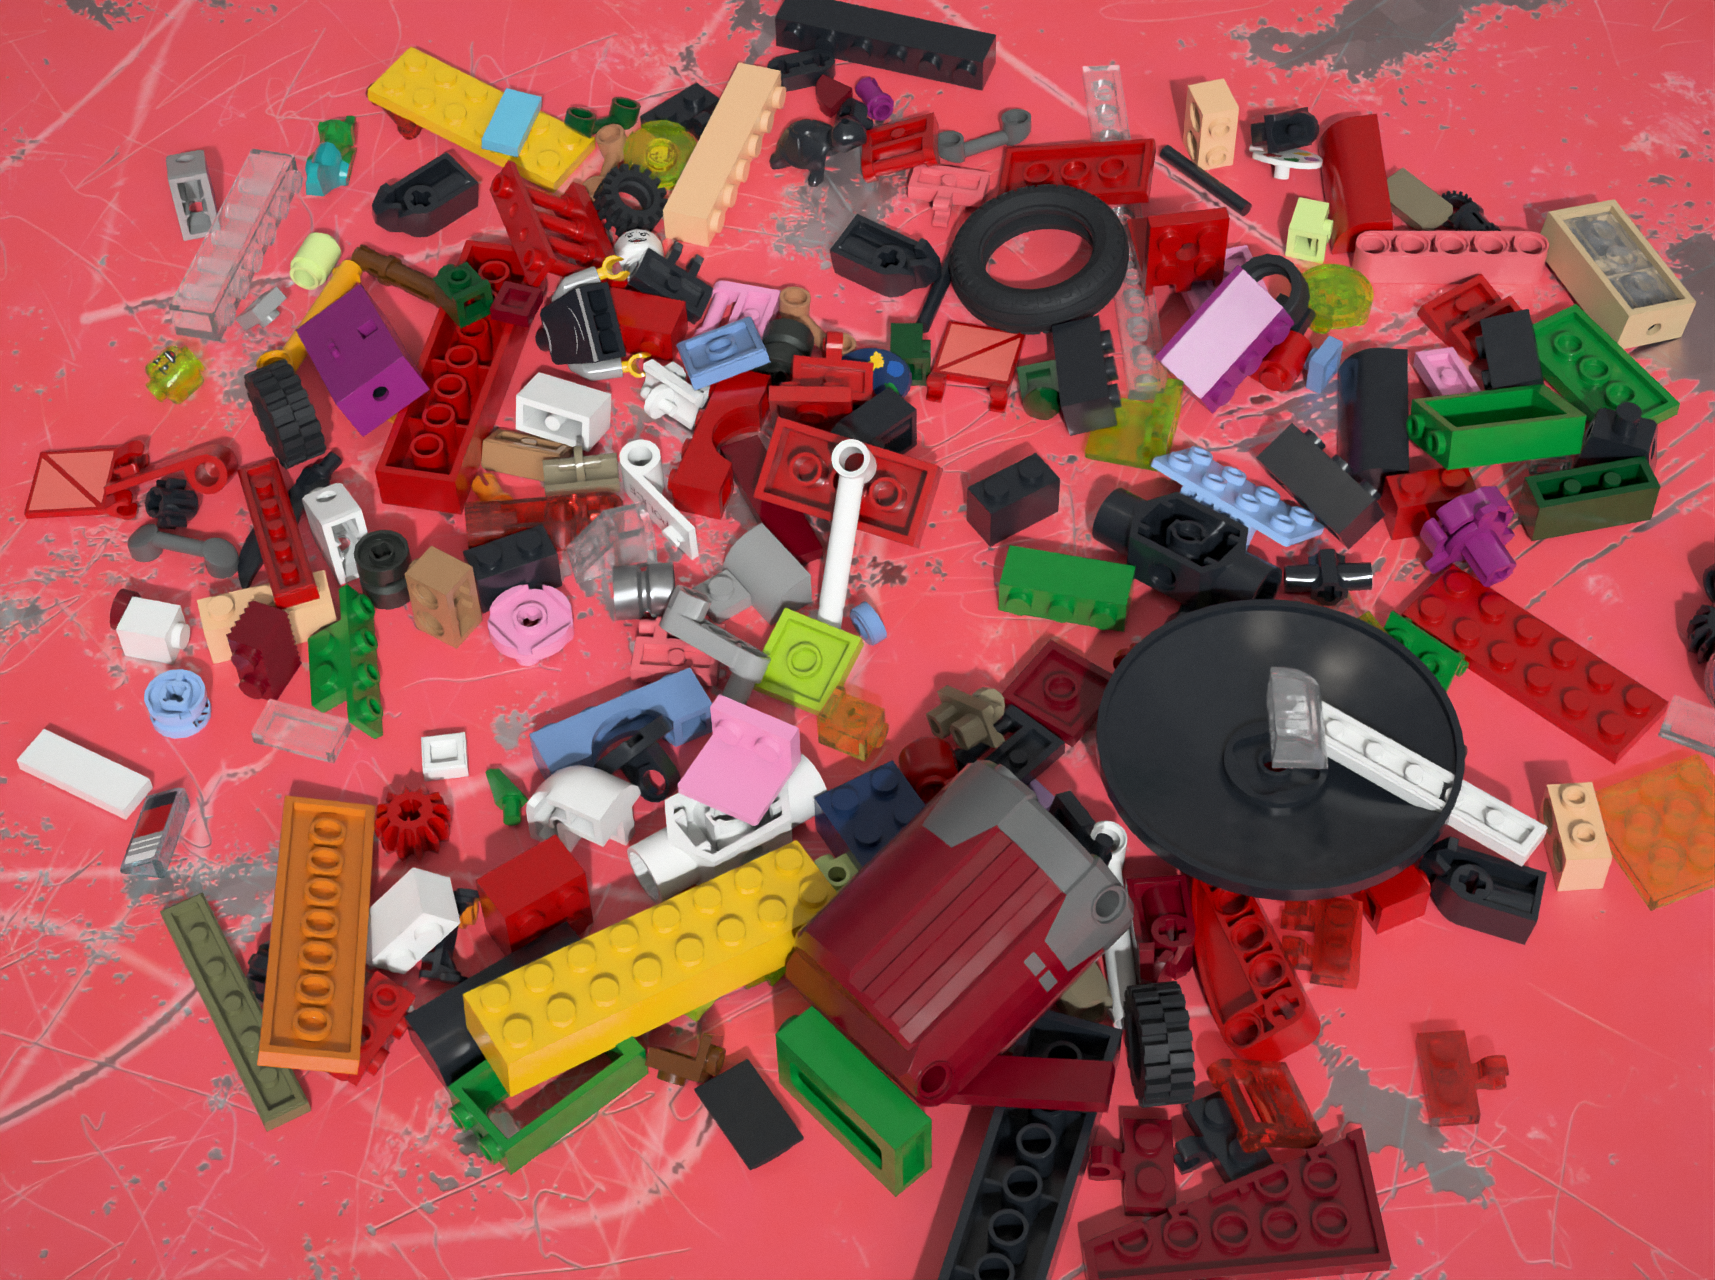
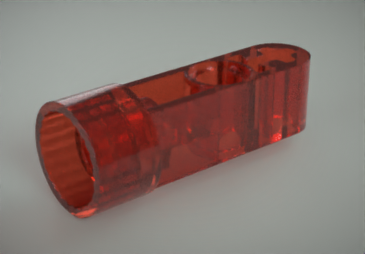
[464,491,624,552]

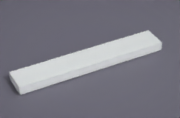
[1283,693,1548,867]

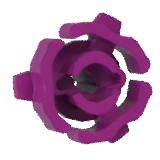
[1420,486,1517,587]

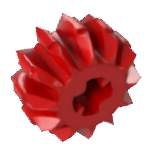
[374,784,452,862]

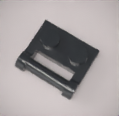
[954,704,1065,786]

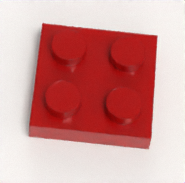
[768,382,854,432]

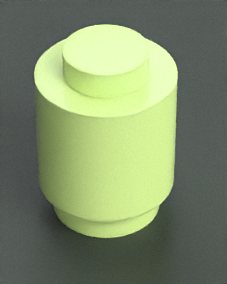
[290,232,341,290]

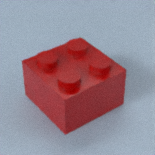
[476,834,594,956]

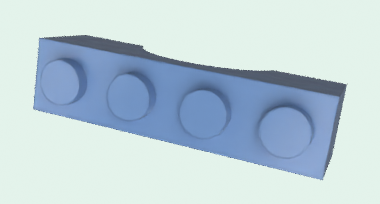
[529,667,712,780]

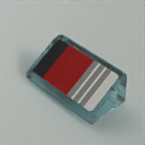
[119,788,190,879]

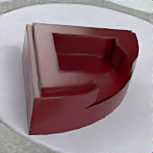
[816,74,853,118]

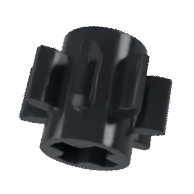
[145,478,198,529]

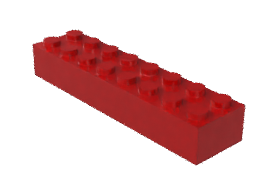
[375,240,547,515]

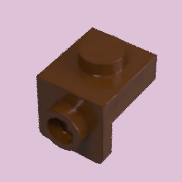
[645,1033,726,1086]

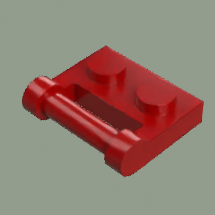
[861,112,940,184]

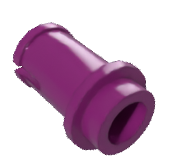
[855,77,894,121]

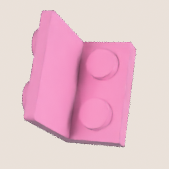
[678,694,801,826]

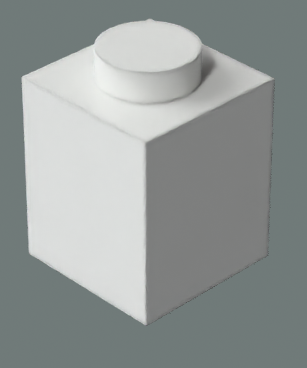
[116,596,190,665]

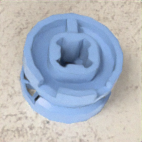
[144,669,212,739]

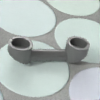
[938,109,1032,163]
[127,524,239,579]

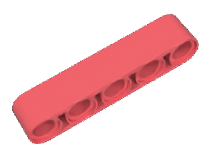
[1352,231,1549,284]

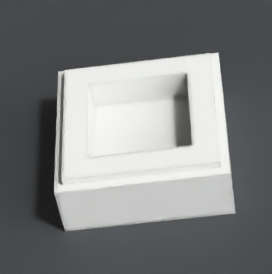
[421,732,469,782]

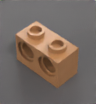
[405,546,483,649]

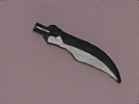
[238,452,342,589]

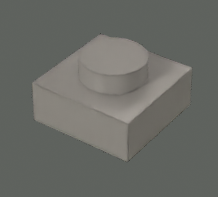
[235,286,287,331]
[692,569,752,624]

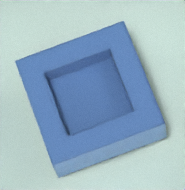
[1304,336,1343,394]

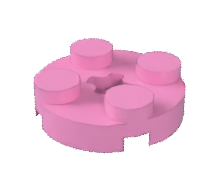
[487,584,575,666]

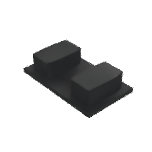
[694,1059,804,1170]

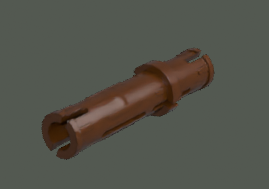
[351,244,440,308]

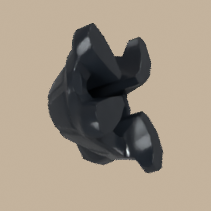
[769,115,867,187]

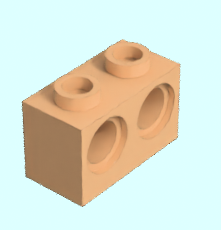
[1183,78,1239,170]
[1538,782,1612,891]

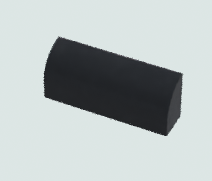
[1337,348,1409,496]
[404,921,581,1093]

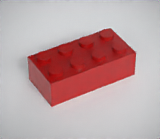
[753,417,943,549]

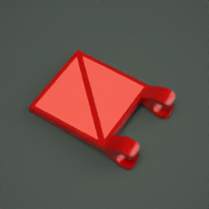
[926,321,1026,413]
[24,440,150,520]

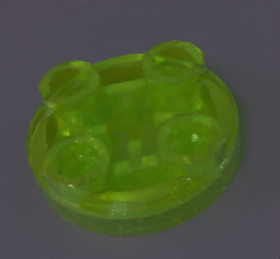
[1302,264,1374,334]

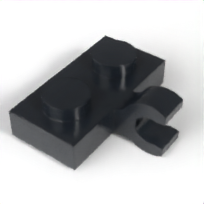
[640,83,720,145]
[1174,1088,1274,1184]

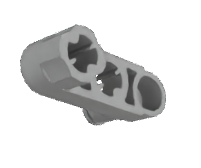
[659,585,771,705]

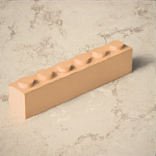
[663,62,786,247]

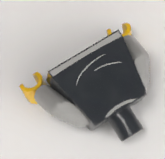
[535,255,651,381]

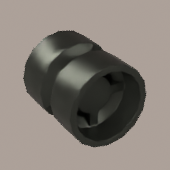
[752,318,814,386]
[353,530,412,610]

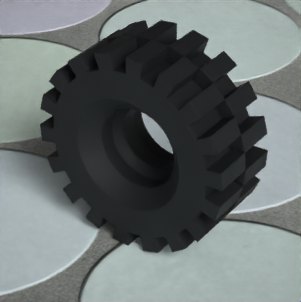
[244,359,326,469]
[1123,981,1195,1108]

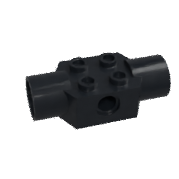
[1092,488,1282,610]

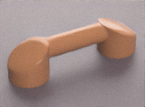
[582,124,629,203]
[779,287,856,356]

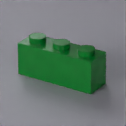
[998,545,1136,632]

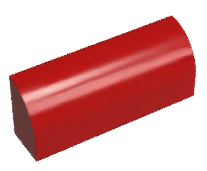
[1318,114,1393,255]

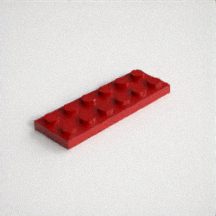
[1401,564,1669,765]

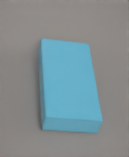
[482,88,542,158]

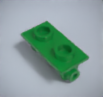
[1382,611,1469,692]

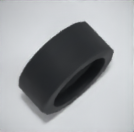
[1241,254,1310,328]

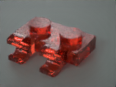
[1280,897,1363,990]

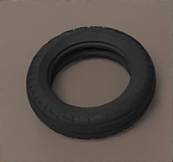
[949,184,1129,335]

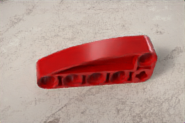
[1191,877,1321,1070]

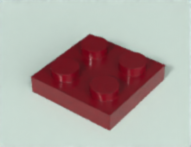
[1002,639,1112,747]

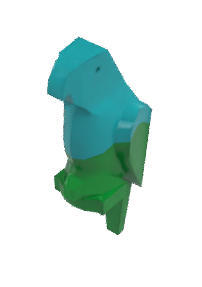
[305,116,357,196]

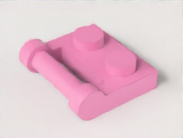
[693,281,781,339]

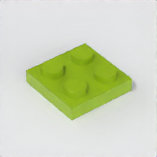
[753,608,864,719]

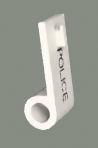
[619,439,699,560]

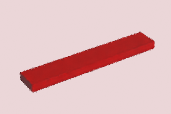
[237,459,320,610]

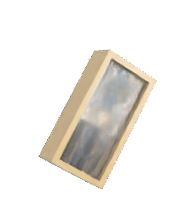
[1540,199,1697,349]

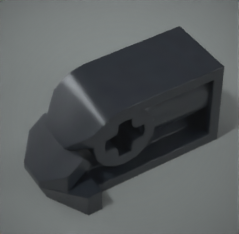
[372,152,478,237]
[830,214,941,297]
[830,387,917,455]
[1418,836,1547,945]

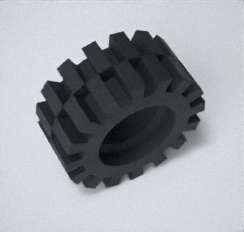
[593,163,668,237]

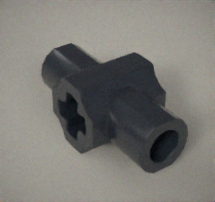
[1284,549,1372,606]

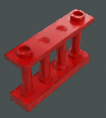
[489,160,628,289]

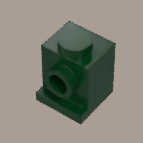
[432,262,493,329]
[890,323,931,386]

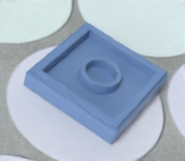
[676,316,770,391]

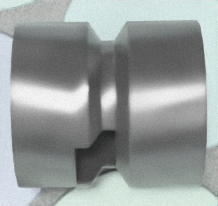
[613,562,675,621]

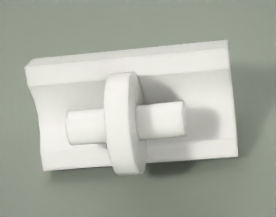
[640,359,710,430]

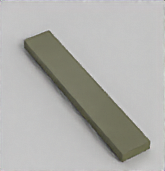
[160,892,311,1132]

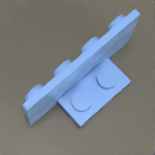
[1151,446,1325,551]

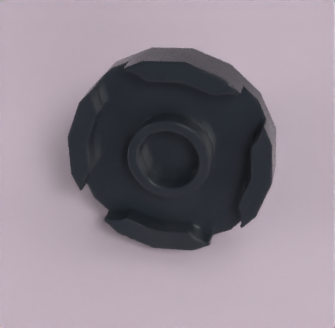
[593,714,680,803]

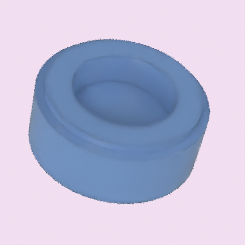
[850,601,887,646]

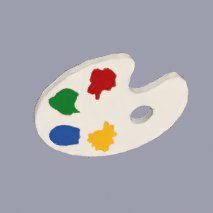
[1249,144,1323,180]

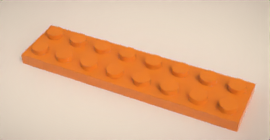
[257,795,375,1075]

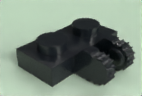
[628,241,713,325]

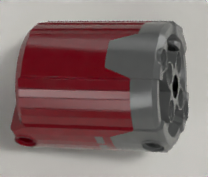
[786,760,1134,1107]

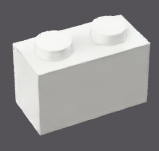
[516,372,611,452]
[366,867,461,974]

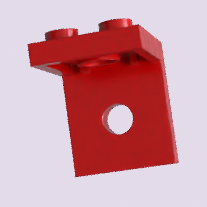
[1126,207,1230,296]

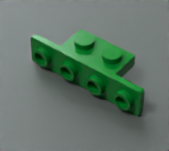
[308,584,383,739]

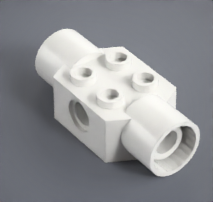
[627,754,827,904]

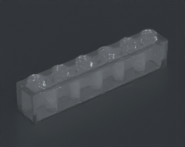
[169,148,303,342]

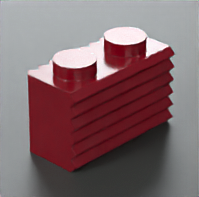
[226,601,302,702]

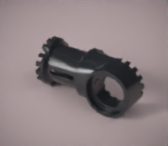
[1441,190,1501,231]

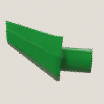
[485,769,528,826]

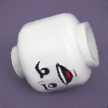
[614,229,664,286]

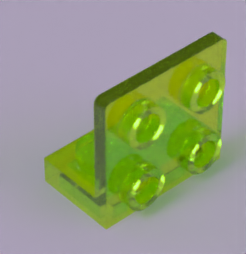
[1085,378,1184,472]

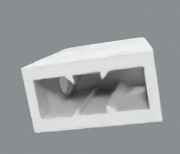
[302,483,368,585]

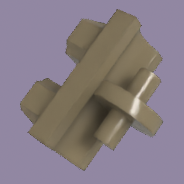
[542,445,621,507]
[926,685,1005,751]

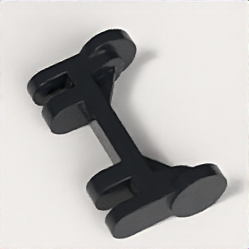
[418,888,480,985]

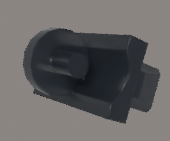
[1250,107,1319,154]

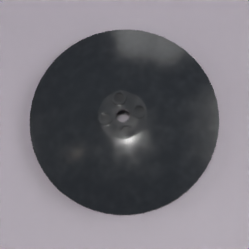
[1096,599,1465,901]

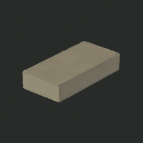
[1387,168,1454,231]

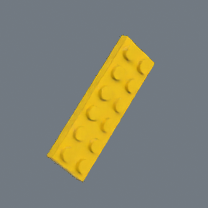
[367,46,595,193]

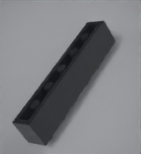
[775,0,996,91]

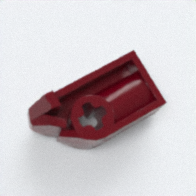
[1125,875,1196,985]

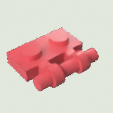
[630,616,726,686]

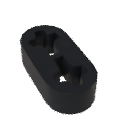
[767,49,836,92]

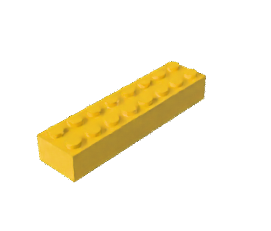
[463,840,837,1097]

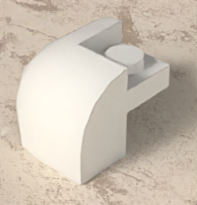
[526,765,641,852]

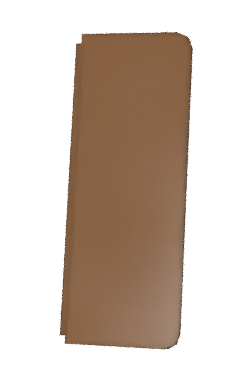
[481,429,574,482]

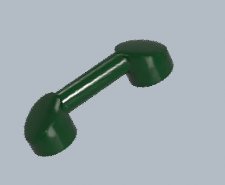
[564,97,641,139]

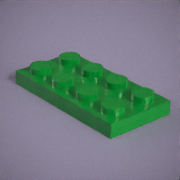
[1533,304,1680,424]

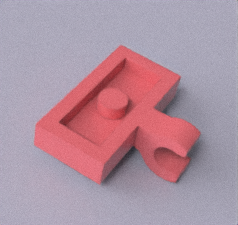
[908,164,990,227]

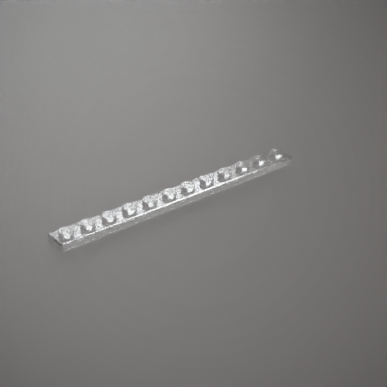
[1082,65,1169,401]

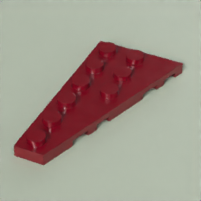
[1082,1127,1391,1280]

